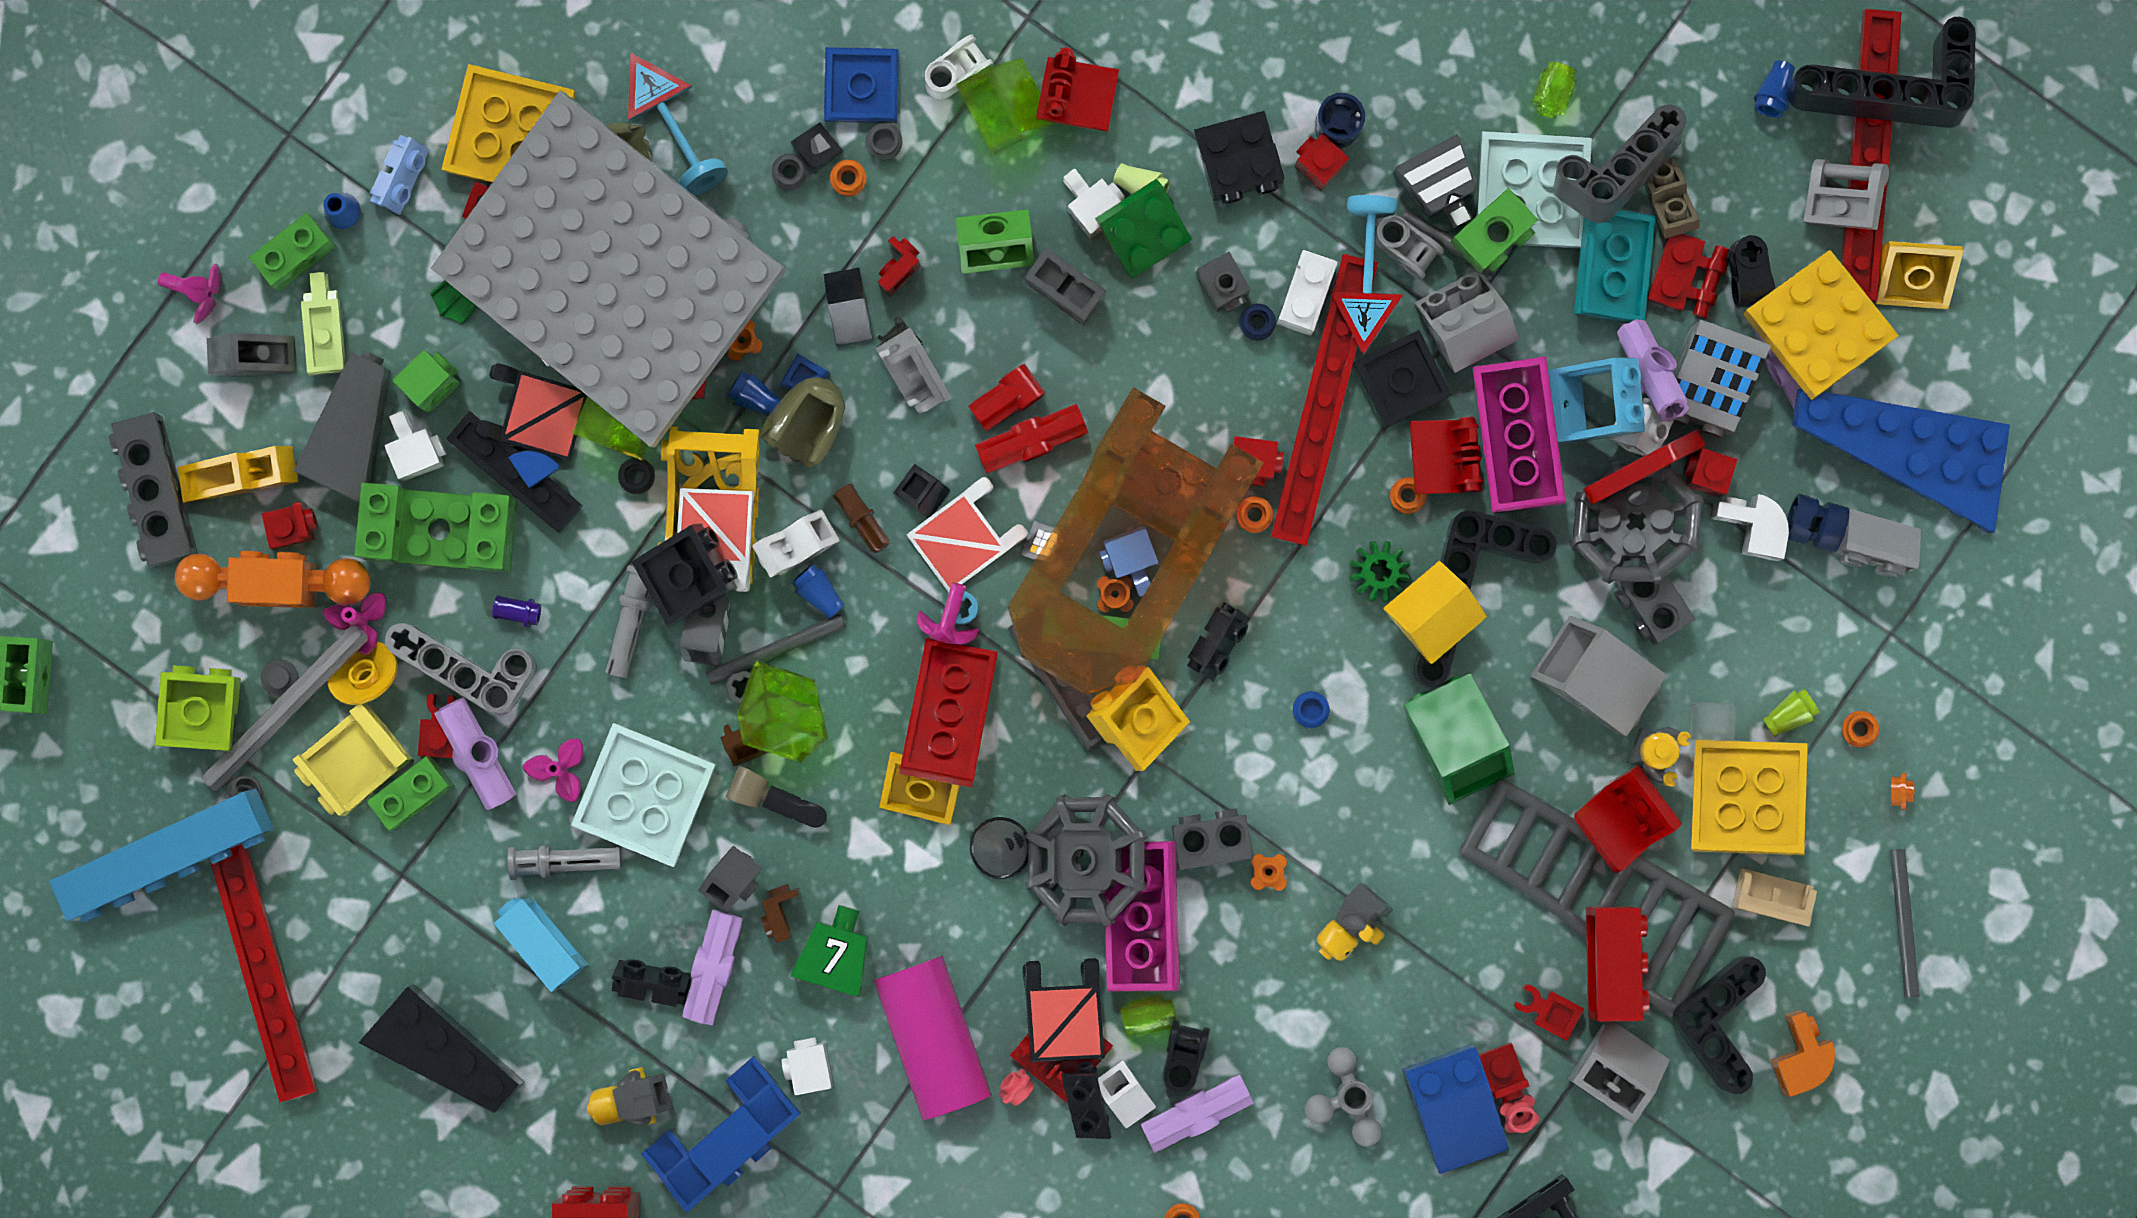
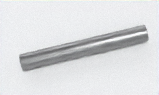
[1401,209,1499,277]

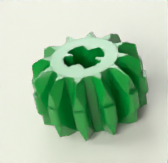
[1348,541,1411,602]

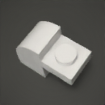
[1711,494,1789,561]
[752,510,840,578]

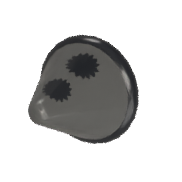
[970,817,1028,879]

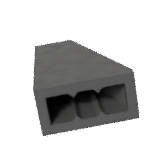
[294,350,391,502]

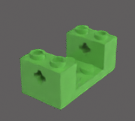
[354,482,518,573]
[0,636,53,714]

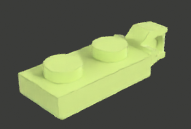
[301,272,346,376]

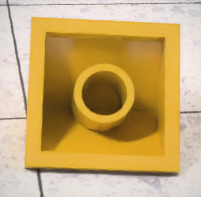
[1875,241,1964,309]
[1383,560,1487,665]
[879,752,960,825]

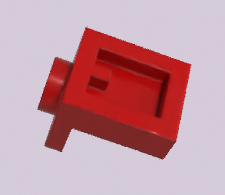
[877,236,920,297]
[261,502,318,550]
[1478,1042,1530,1102]

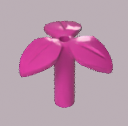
[158,264,221,324]
[917,582,979,644]
[323,593,386,655]
[522,738,583,802]

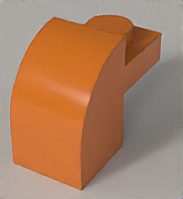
[1771,1010,1835,1097]

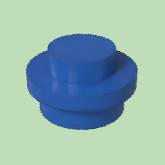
[1293,691,1330,728]

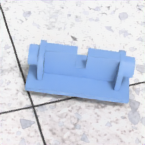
[370,135,430,215]

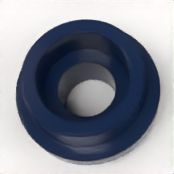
[1239,304,1276,341]

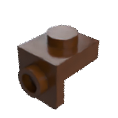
[761,884,801,943]

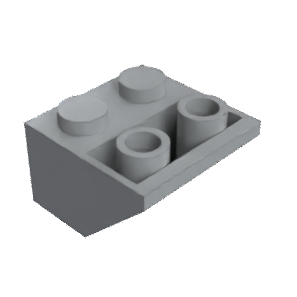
[1414,271,1520,373]
[1831,509,1921,578]
[1567,1021,1670,1124]

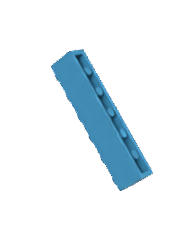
[49,789,274,923]

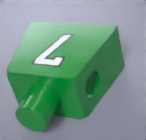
[791,905,868,997]

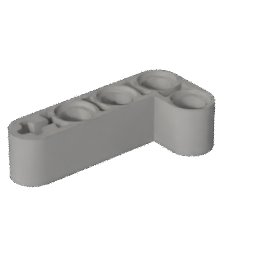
[385,623,537,714]

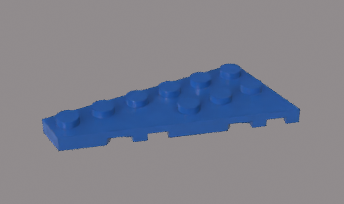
[1792,388,2010,533]

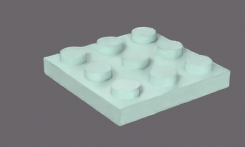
[1476,131,1592,249]
[571,723,717,867]

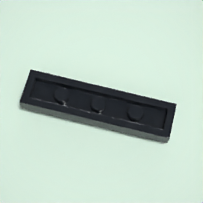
[446,411,583,534]

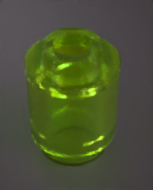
[1531,61,1577,119]
[1120,993,1177,1038]

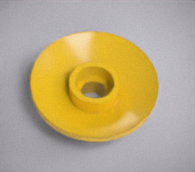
[327,642,398,705]

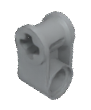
[1375,215,1444,280]

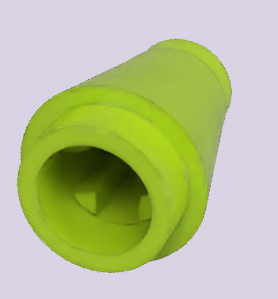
[1763,688,1821,737]

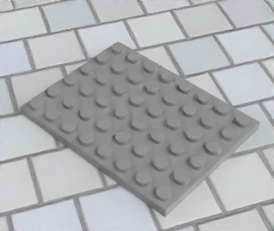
[431,91,787,448]

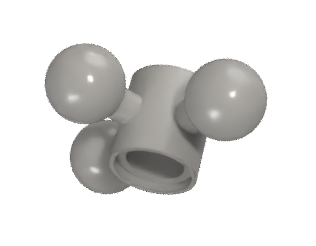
[1305,1047,1382,1147]

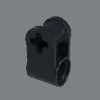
[1728,235,1775,309]
[1162,1019,1210,1093]

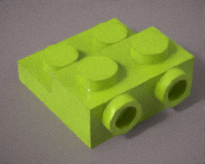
[155,665,241,751]

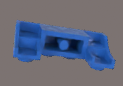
[641,1056,801,1212]

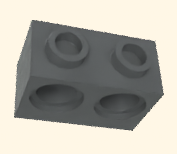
[1024,248,1106,326]
[1614,558,1696,645]
[1172,809,1253,870]

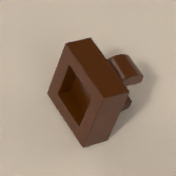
[720,717,768,767]

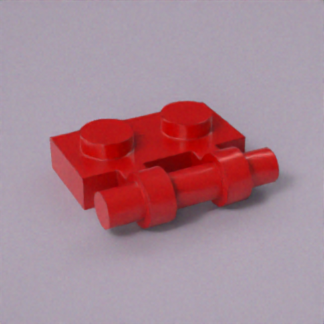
[1647,234,1729,319]

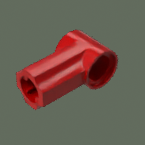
[968,364,1046,432]

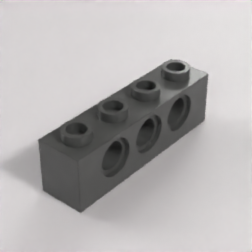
[109,412,198,568]

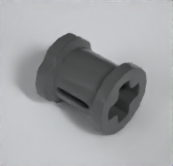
[726,671,762,705]

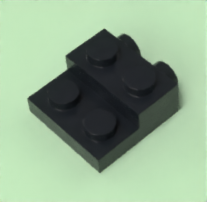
[1194,111,1285,204]
[631,523,738,626]

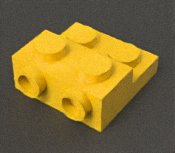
[1086,666,1190,771]

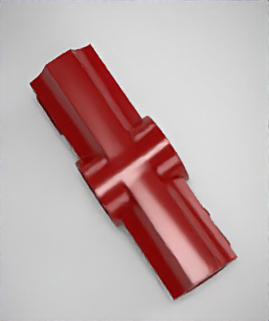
[975,404,1089,474]

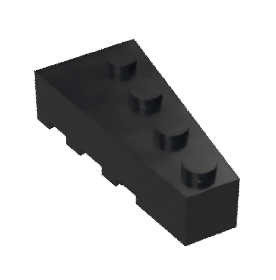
[358,985,525,1113]

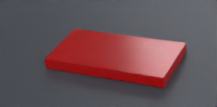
[899,638,998,788]

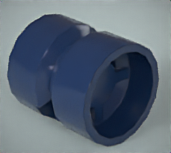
[1315,93,1365,148]
[1787,493,1849,553]

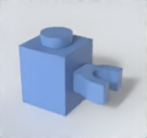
[1099,526,1158,597]

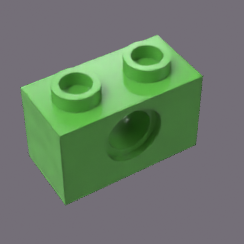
[1451,187,1538,274]
[956,209,1034,274]
[248,212,337,292]
[392,349,461,414]
[366,756,455,831]

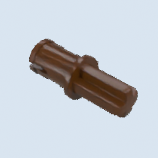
[833,483,890,553]

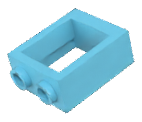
[1548,358,1645,443]
[494,897,589,992]

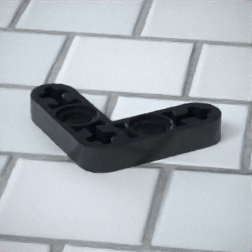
[1673,956,1766,1094]

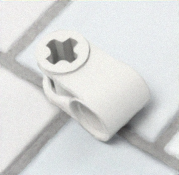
[925,34,994,99]

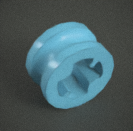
[955,591,978,625]

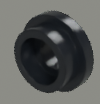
[618,458,655,494]

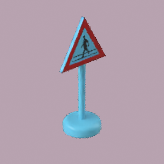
[628,52,728,196]
[1331,195,1404,355]

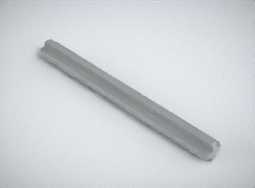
[202,625,368,791]

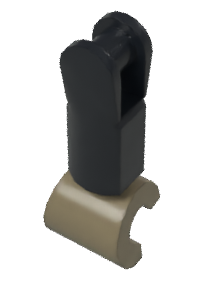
[726,766,827,828]

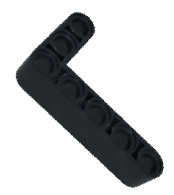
[1787,16,1976,128]
[1414,510,1557,687]

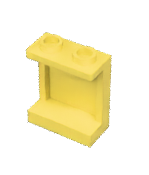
[292,703,413,816]

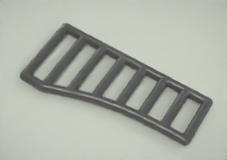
[1460,779,1735,1018]

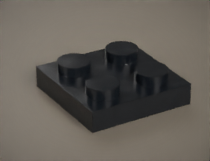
[1353,330,1452,429]

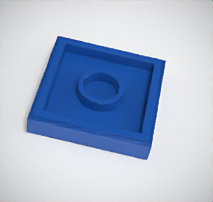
[824,47,899,123]

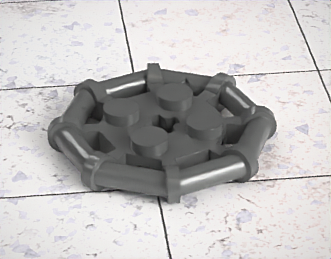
[1570,461,1704,585]
[1025,794,1148,927]

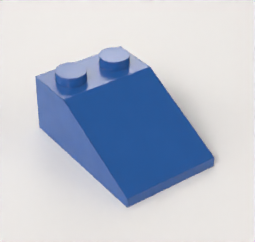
[1402,1044,1509,1174]

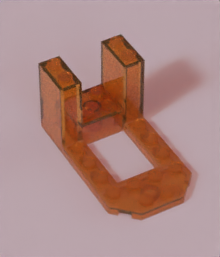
[1008,387,1263,694]

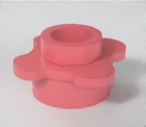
[999,1068,1034,1106]
[1499,1094,1540,1133]

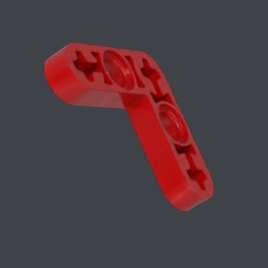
[1583,429,1706,505]

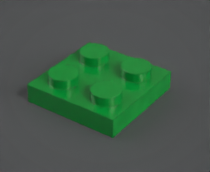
[1095,179,1192,279]

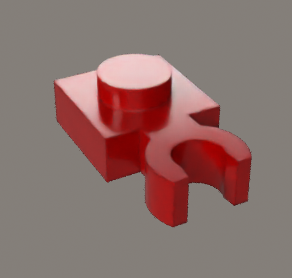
[417,694,456,758]
[1513,984,1584,1041]

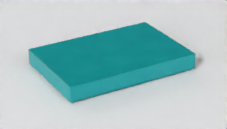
[1574,210,1656,323]

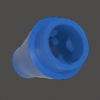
[1754,60,1795,118]
[323,193,361,229]
[727,371,782,417]
[791,563,845,619]

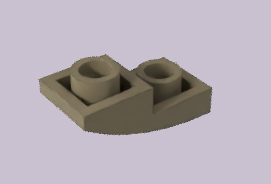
[1644,157,1700,239]

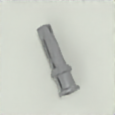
[605,565,652,679]
[508,846,621,880]

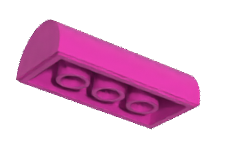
[1473,356,1566,513]
[1104,841,1180,991]
[873,955,992,1120]

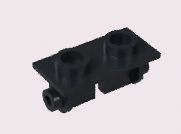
[1187,602,1250,682]
[612,959,691,1007]
[1061,1061,1111,1139]

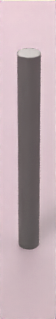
[705,614,846,685]
[1890,849,1920,997]

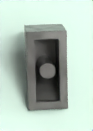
[206,333,296,376]

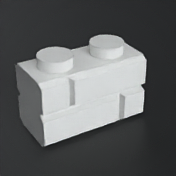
[1277,250,1338,336]

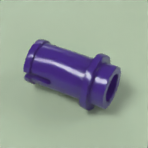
[492,595,541,628]

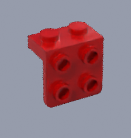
[1574,765,1682,873]

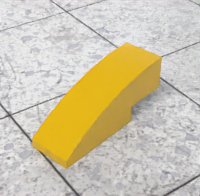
[177,446,298,503]

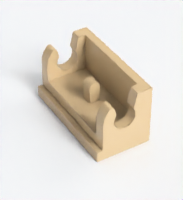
[1731,868,1817,927]

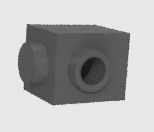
[1196,251,1251,313]
[698,846,762,914]

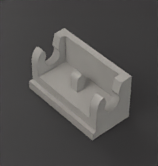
[875,328,952,413]

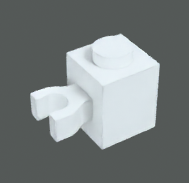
[1063,168,1125,239]
[384,411,446,482]

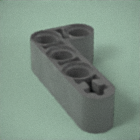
[1553,105,1686,223]

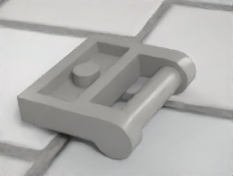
[1803,159,1889,230]

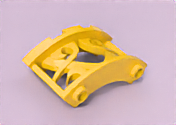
[658,426,760,584]

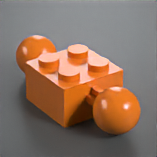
[174,551,370,608]

